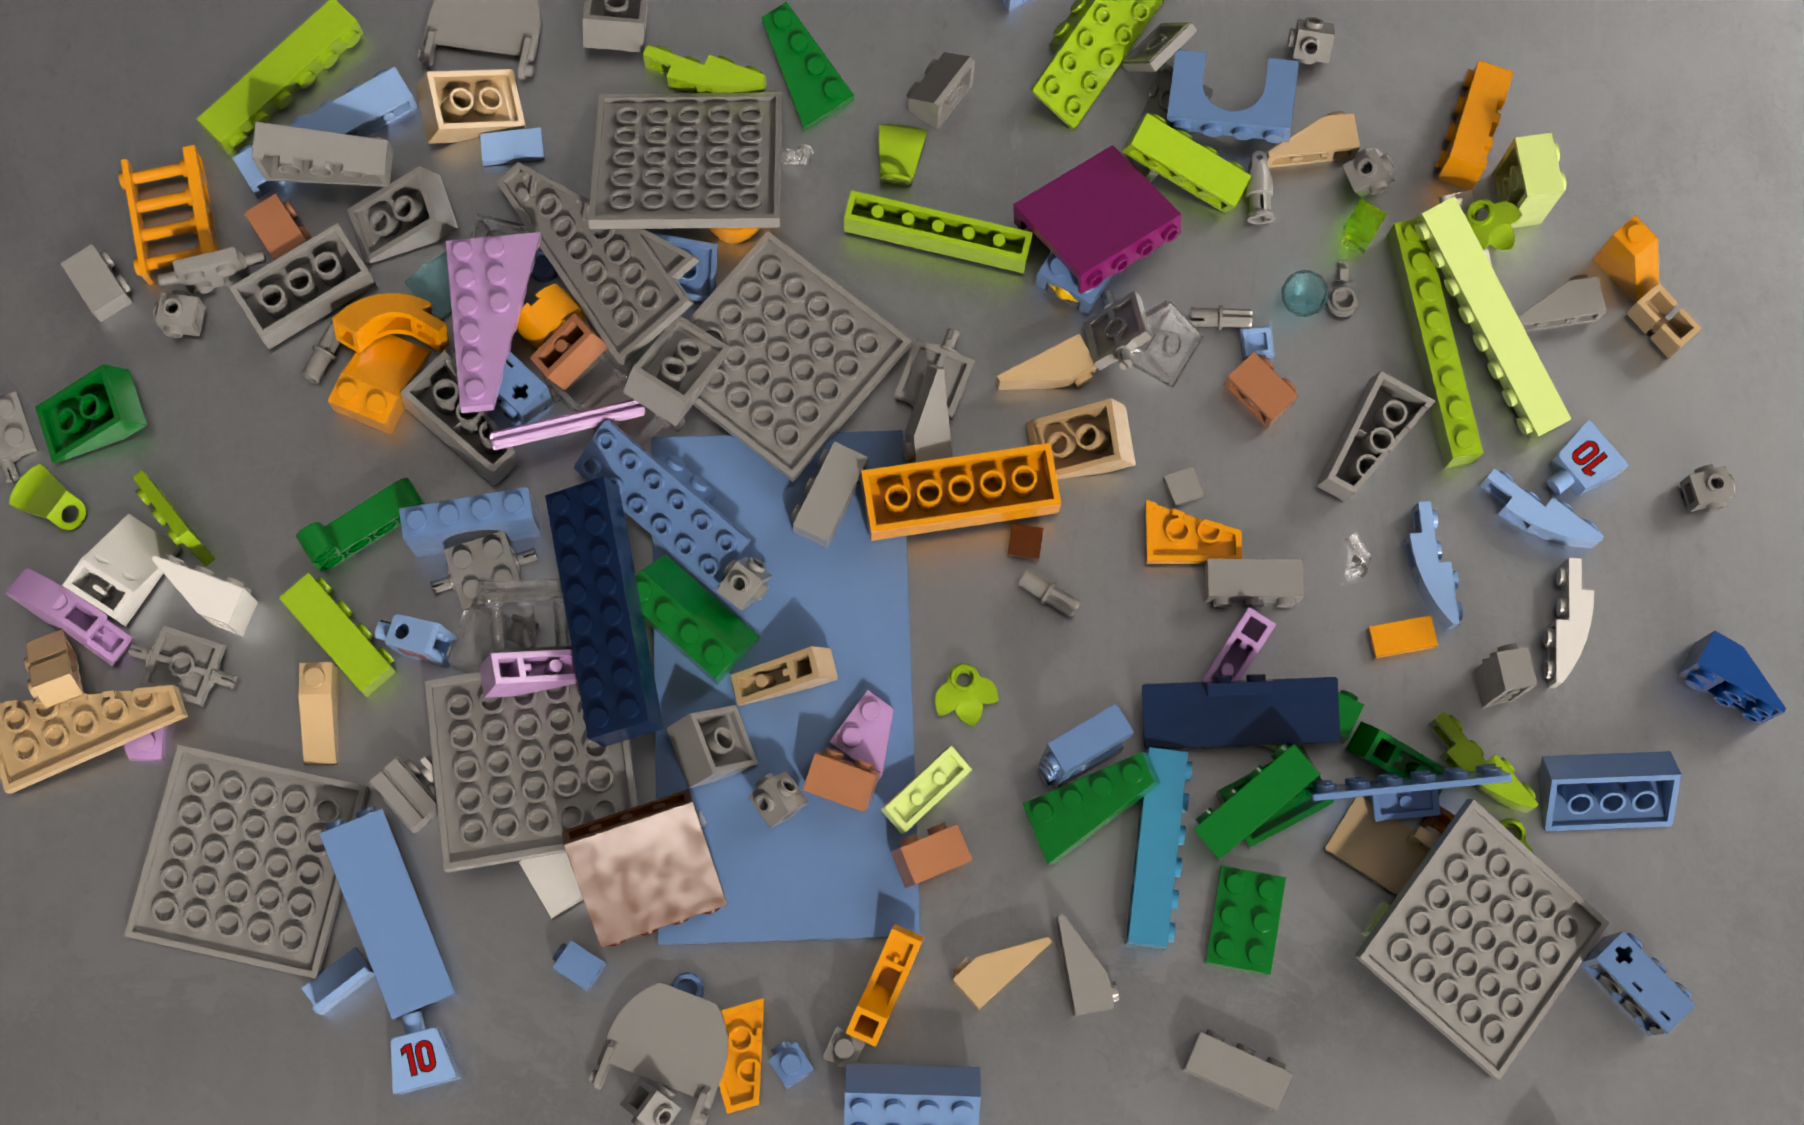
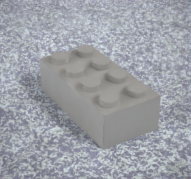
[229,223,376,349]

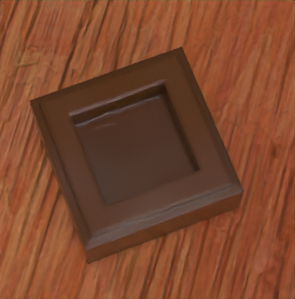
[1007,523,1044,561]

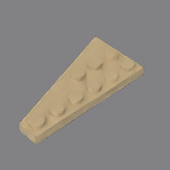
[0,685,188,794]

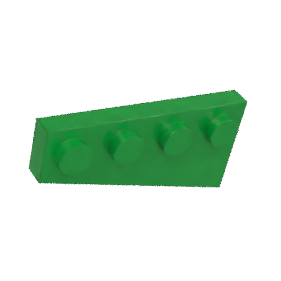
[761,1,854,131]

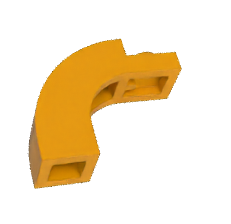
[332,293,449,354]
[846,923,924,1047]

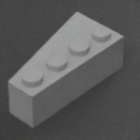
[252,122,393,187]
[400,350,517,486]
[1316,371,1435,501]

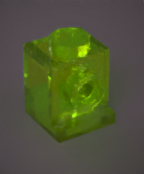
[1342,198,1388,254]

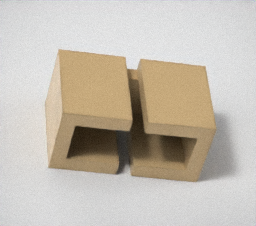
[1626,283,1702,358]
[24,629,83,708]

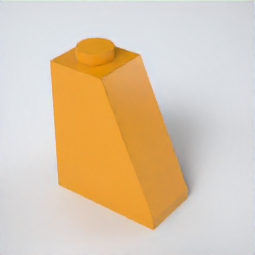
[1593,215,1659,303]

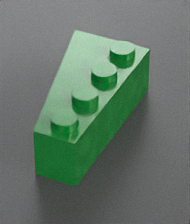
[1194,743,1322,860]
[1023,752,1161,865]

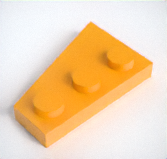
[1145,500,1242,564]
[719,998,764,1114]

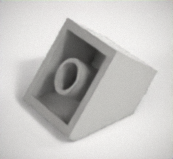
[907,52,975,130]
[666,705,759,788]

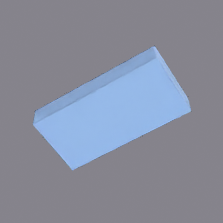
[480,127,545,166]

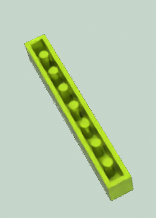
[1387,219,1483,468]

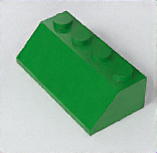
[636,554,760,685]

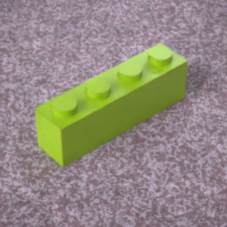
[1121,113,1251,213]
[279,572,396,697]

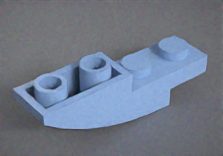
[1480,468,1604,548]
[1403,501,1463,631]

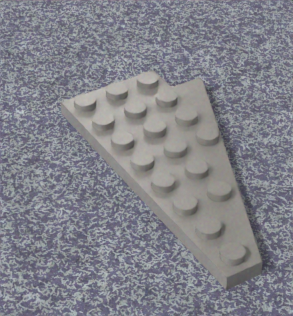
[496,162,699,365]

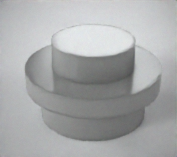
[1327,286,1358,317]

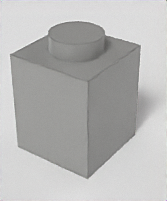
[822,1027,866,1070]

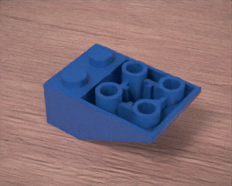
[1678,631,1786,724]

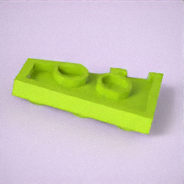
[132,470,216,567]

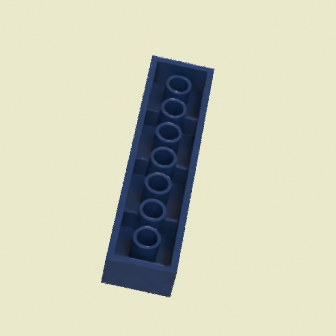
[545,476,664,747]

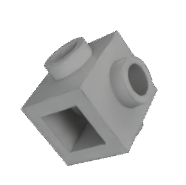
[1287,17,1335,64]
[1342,148,1395,197]
[153,290,206,338]
[1680,464,1736,512]
[716,556,772,610]
[748,771,808,829]
[620,1077,682,1125]

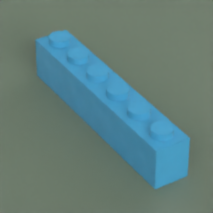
[1125,747,1192,950]

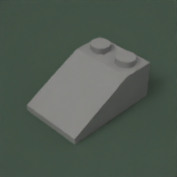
[583,0,649,52]
[347,166,458,264]
[623,316,731,426]

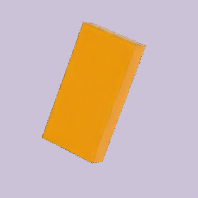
[1367,615,1438,659]

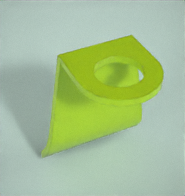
[879,124,928,186]
[9,464,86,530]

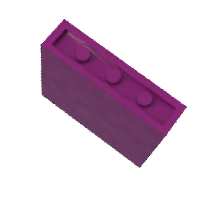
[1013,145,1181,294]

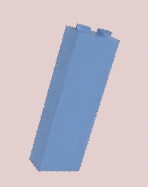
[319,806,455,1020]

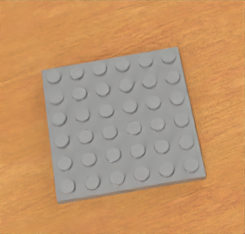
[588,92,782,229]
[688,231,912,482]
[424,672,638,873]
[124,745,369,979]
[1354,799,1610,1080]

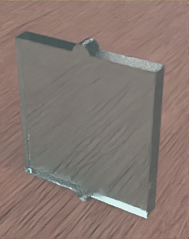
[404,252,452,320]

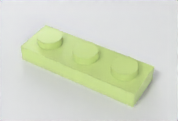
[880,745,972,834]

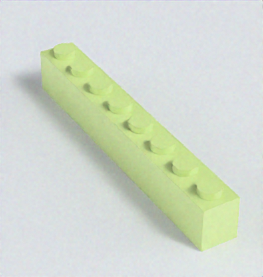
[1414,196,1571,439]

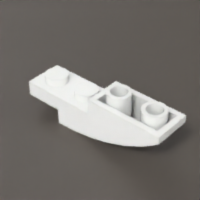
[1543,558,1595,688]

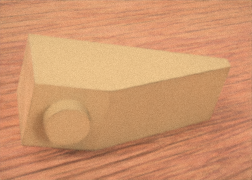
[1267,111,1360,168]
[995,334,1097,390]
[731,646,838,706]
[298,662,340,765]
[952,937,1052,1010]

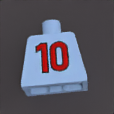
[1547,420,1629,496]
[375,614,458,668]
[390,1011,461,1094]

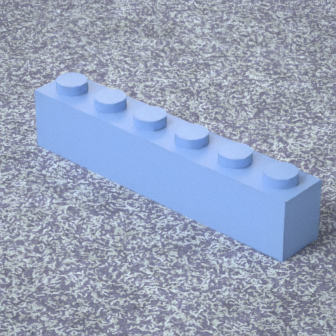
[232,66,418,198]

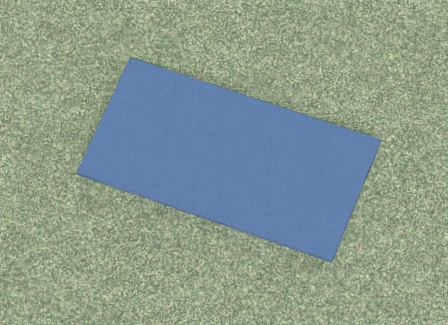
[651,430,921,945]

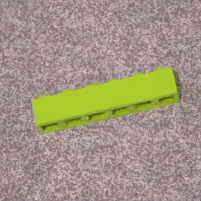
[197,0,363,155]
[844,190,1033,274]

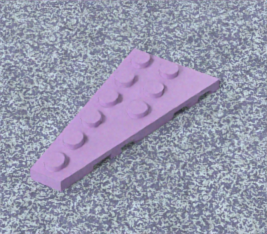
[446,232,541,413]

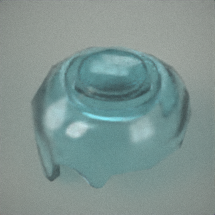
[1281,270,1329,317]

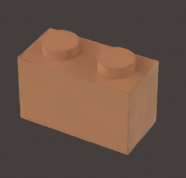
[244,193,312,260]
[530,313,608,390]
[1223,352,1299,429]
[803,748,881,812]
[890,822,972,888]

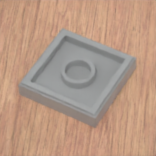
[1121,22,1197,72]

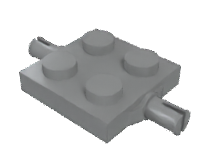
[158,247,267,294]
[1083,290,1152,371]
[894,328,975,419]
[0,391,38,483]
[430,531,538,611]
[128,625,237,707]

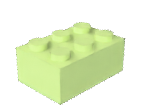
[1493,132,1567,228]

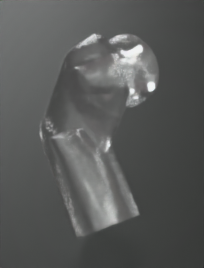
[781,144,814,166]
[1344,533,1371,580]

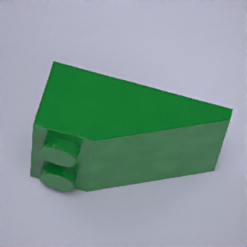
[35,364,147,463]

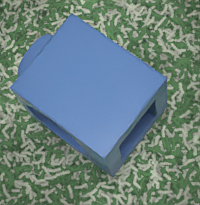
[552,940,607,991]

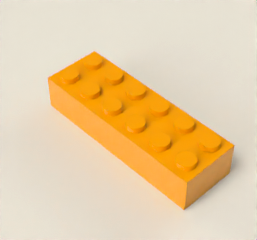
[861,443,1061,541]

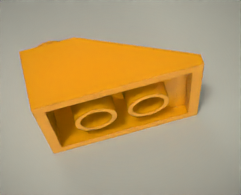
[327,334,432,435]

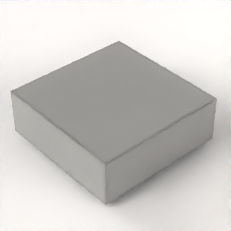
[1163,466,1205,507]

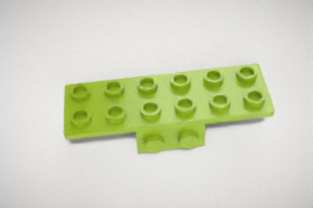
[1030,0,1164,128]

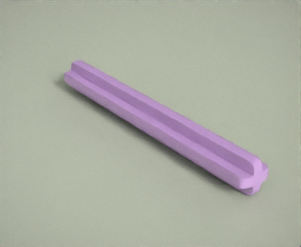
[489,399,645,450]

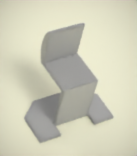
[1333,261,1355,282]

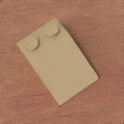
[415,69,525,144]
[1026,398,1136,480]

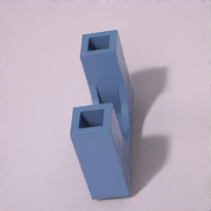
[1167,49,1299,143]
[399,487,542,557]
[1038,703,1134,790]

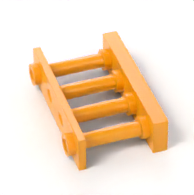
[118,145,219,285]

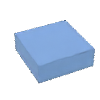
[1239,326,1275,361]

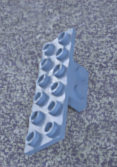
[574,420,750,587]
[1305,764,1512,821]

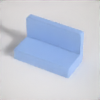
[301,947,375,1015]

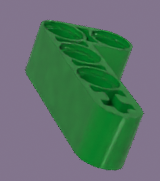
[296,478,425,572]

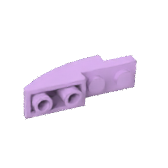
[5,568,134,666]

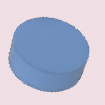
[530,250,558,283]
[671,972,704,998]

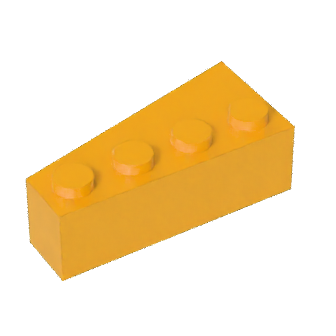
[1435,60,1514,190]

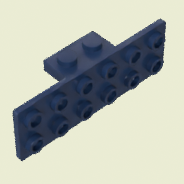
[1142,674,1340,749]

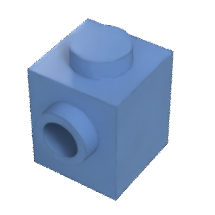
[768,1040,815,1089]

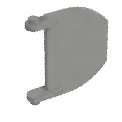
[418,0,541,80]
[589,982,728,1125]

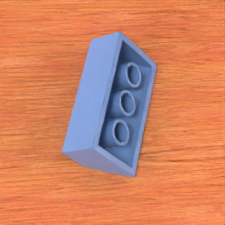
[1539,751,1682,831]

